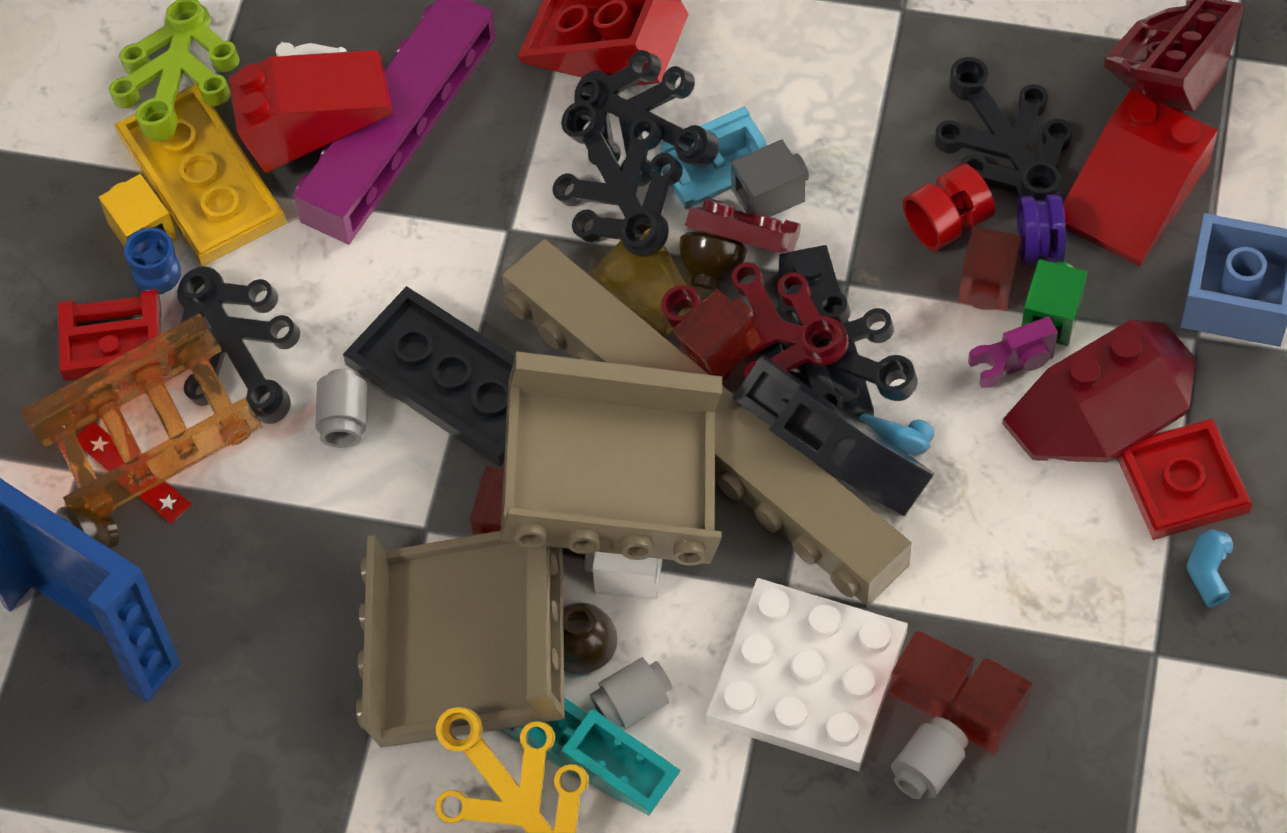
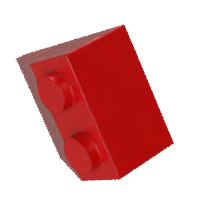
[518,0,689,86]
[229,50,394,174]
[1063,88,1218,267]

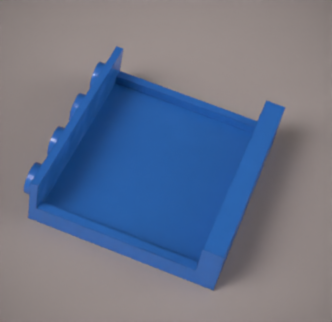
[0,478,181,703]

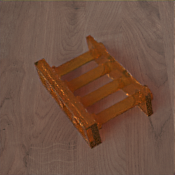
[21,313,263,518]

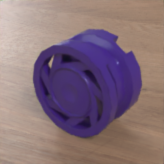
[1017,194,1066,265]

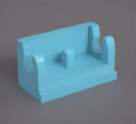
[660,106,767,210]

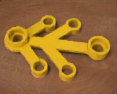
[435,707,589,833]

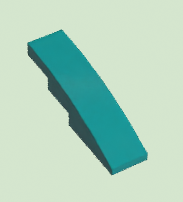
[500,697,681,816]

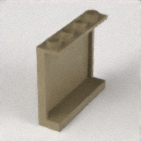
[500,351,722,566]
[356,531,565,748]

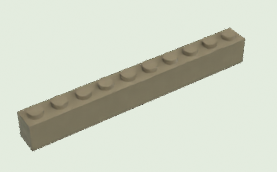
[502,238,912,606]

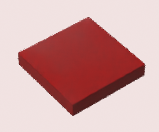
[1116,418,1252,540]

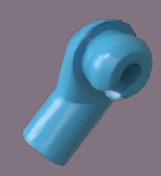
[859,413,934,456]
[1187,529,1233,608]

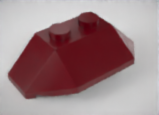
[1104,0,1244,113]
[1002,320,1196,463]

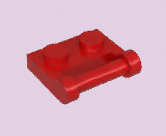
[58,289,163,381]

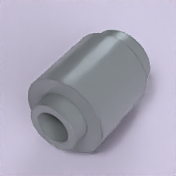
[315,369,367,448]
[589,657,673,729]
[891,717,968,799]

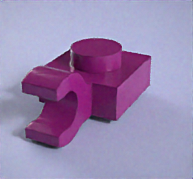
[968,316,1058,388]

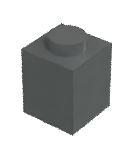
[731,139,809,217]

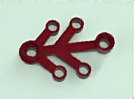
[661,262,849,382]

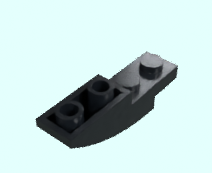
[732,355,935,516]

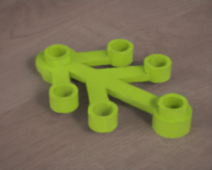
[109,0,240,142]

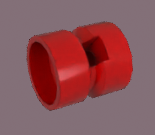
[902,163,996,252]

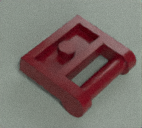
[685,197,801,253]

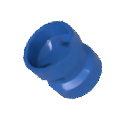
[124,228,181,294]

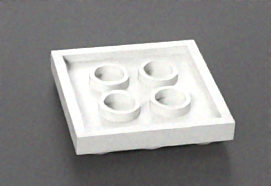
[706,578,908,771]

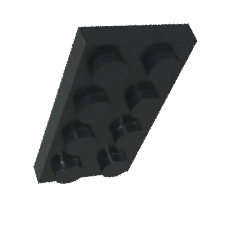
[343,286,515,467]

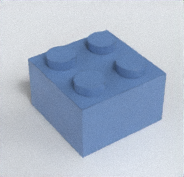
[1180,213,1287,347]

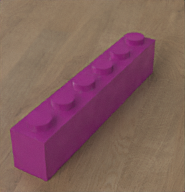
[294,0,496,245]

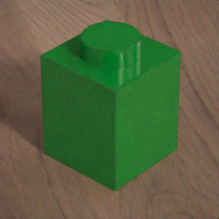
[1021,259,1088,346]

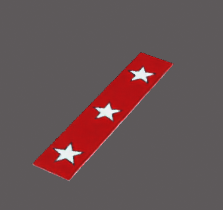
[72,421,193,524]

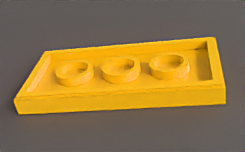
[114,84,287,266]

